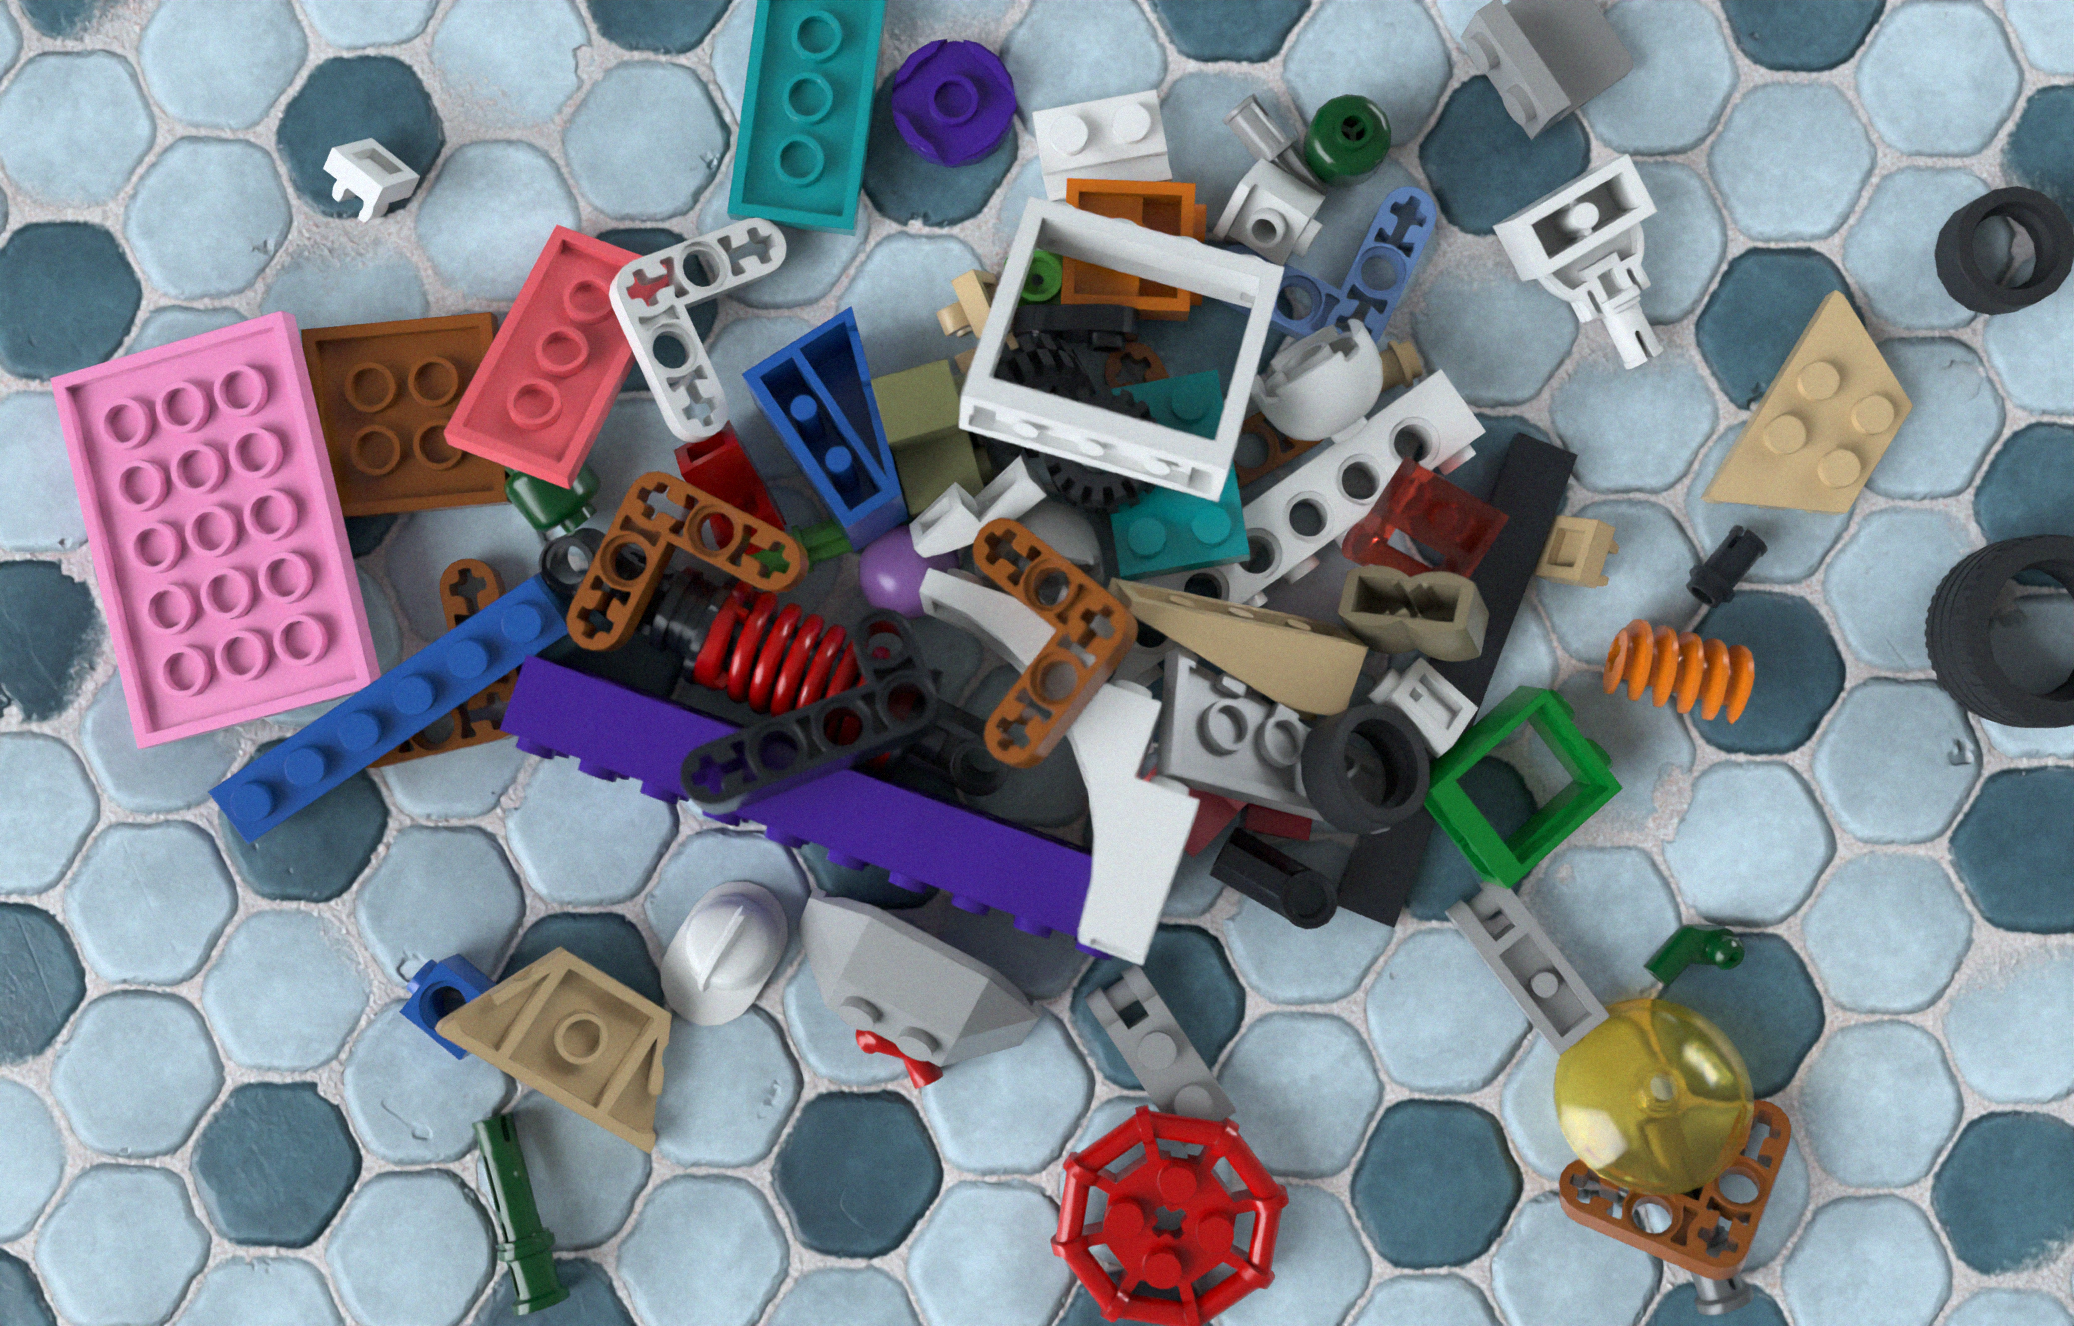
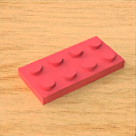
[444,225,670,490]

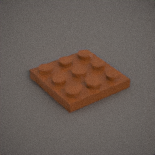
[301,312,513,520]

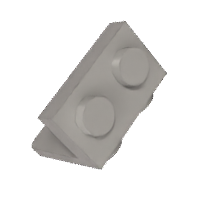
[1460,0,1633,140]

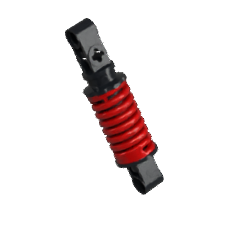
[539,528,1015,797]

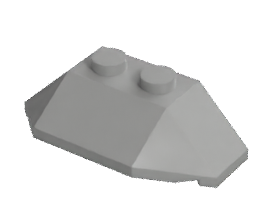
[797,888,1044,1067]

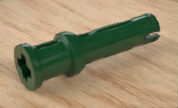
[472,1111,570,1316]

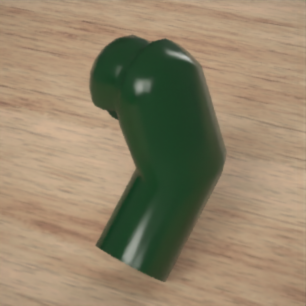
[1643,924,1745,988]

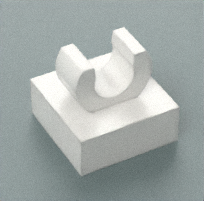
[323,138,420,222]

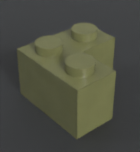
[870,358,994,520]

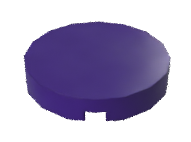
[891,39,1016,168]

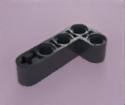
[680,608,939,815]

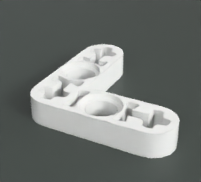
[609,217,787,443]

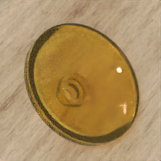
[1553,998,1754,1196]

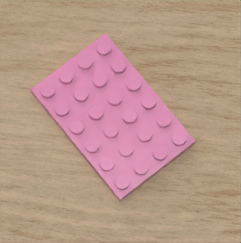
[50,310,381,749]

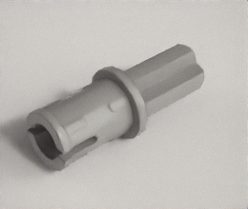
[1222,93,1328,197]

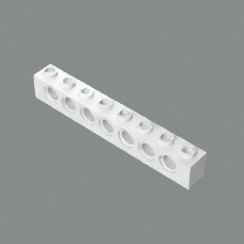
[1050,369,1486,714]

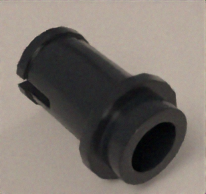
[1686,525,1768,608]

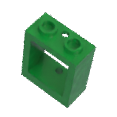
[1423,685,1623,889]

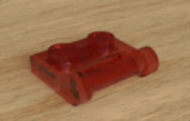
[1341,456,1510,579]

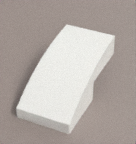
[909,455,1046,558]

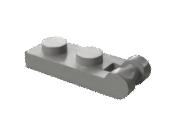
[1444,881,1610,1055]
[1084,963,1237,1147]

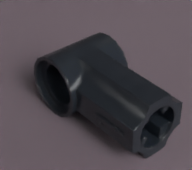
[1208,826,1338,929]

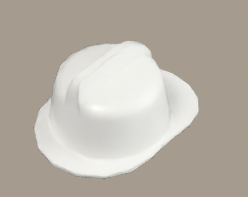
[661,881,788,1026]

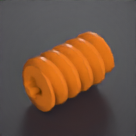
[1603,619,1754,725]

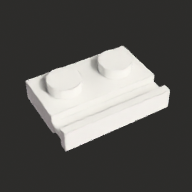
[1032,89,1173,202]

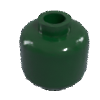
[1303,94,1392,188]
[504,461,601,533]

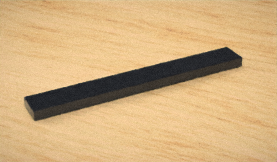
[1336,432,1578,928]

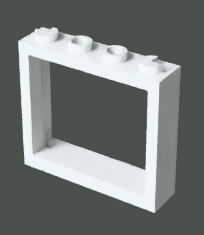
[959,195,1285,502]

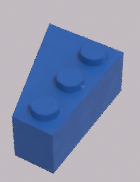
[742,306,909,552]

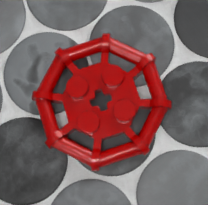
[1050,1105,1289,1326]

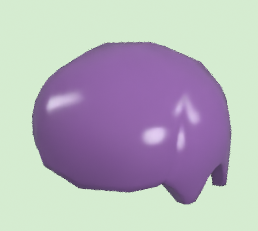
[858,524,960,620]

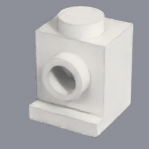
[1213,157,1326,266]

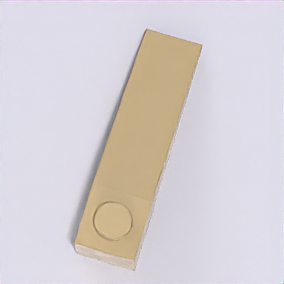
[1108,578,1368,721]

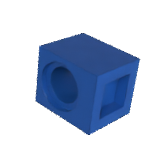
[400,953,498,1060]

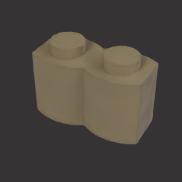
[1338,565,1489,661]

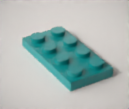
[727,0,888,236]

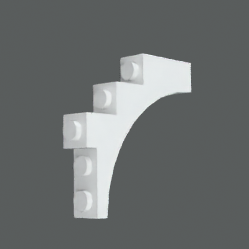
[919,568,1200,966]

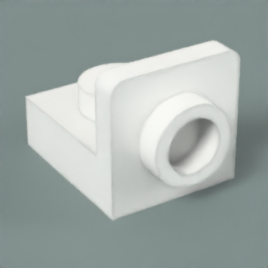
[1367,657,1478,758]

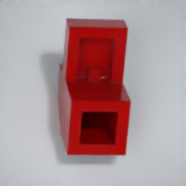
[674,420,787,555]

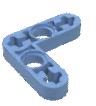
[1217,186,1437,345]

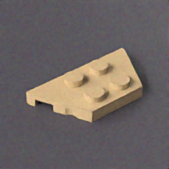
[1700,290,1913,516]
[434,946,672,1154]

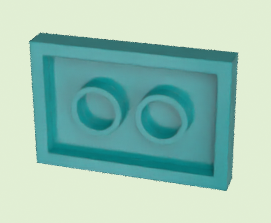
[1093,370,1250,581]

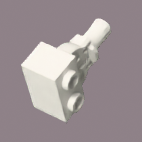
[1493,154,1664,369]

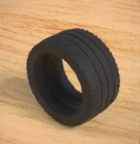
[1924,534,2074,728]

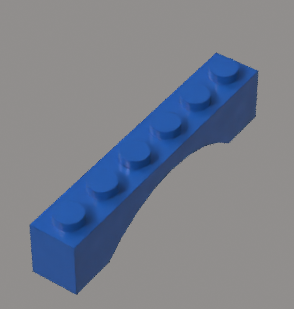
[208,572,572,844]

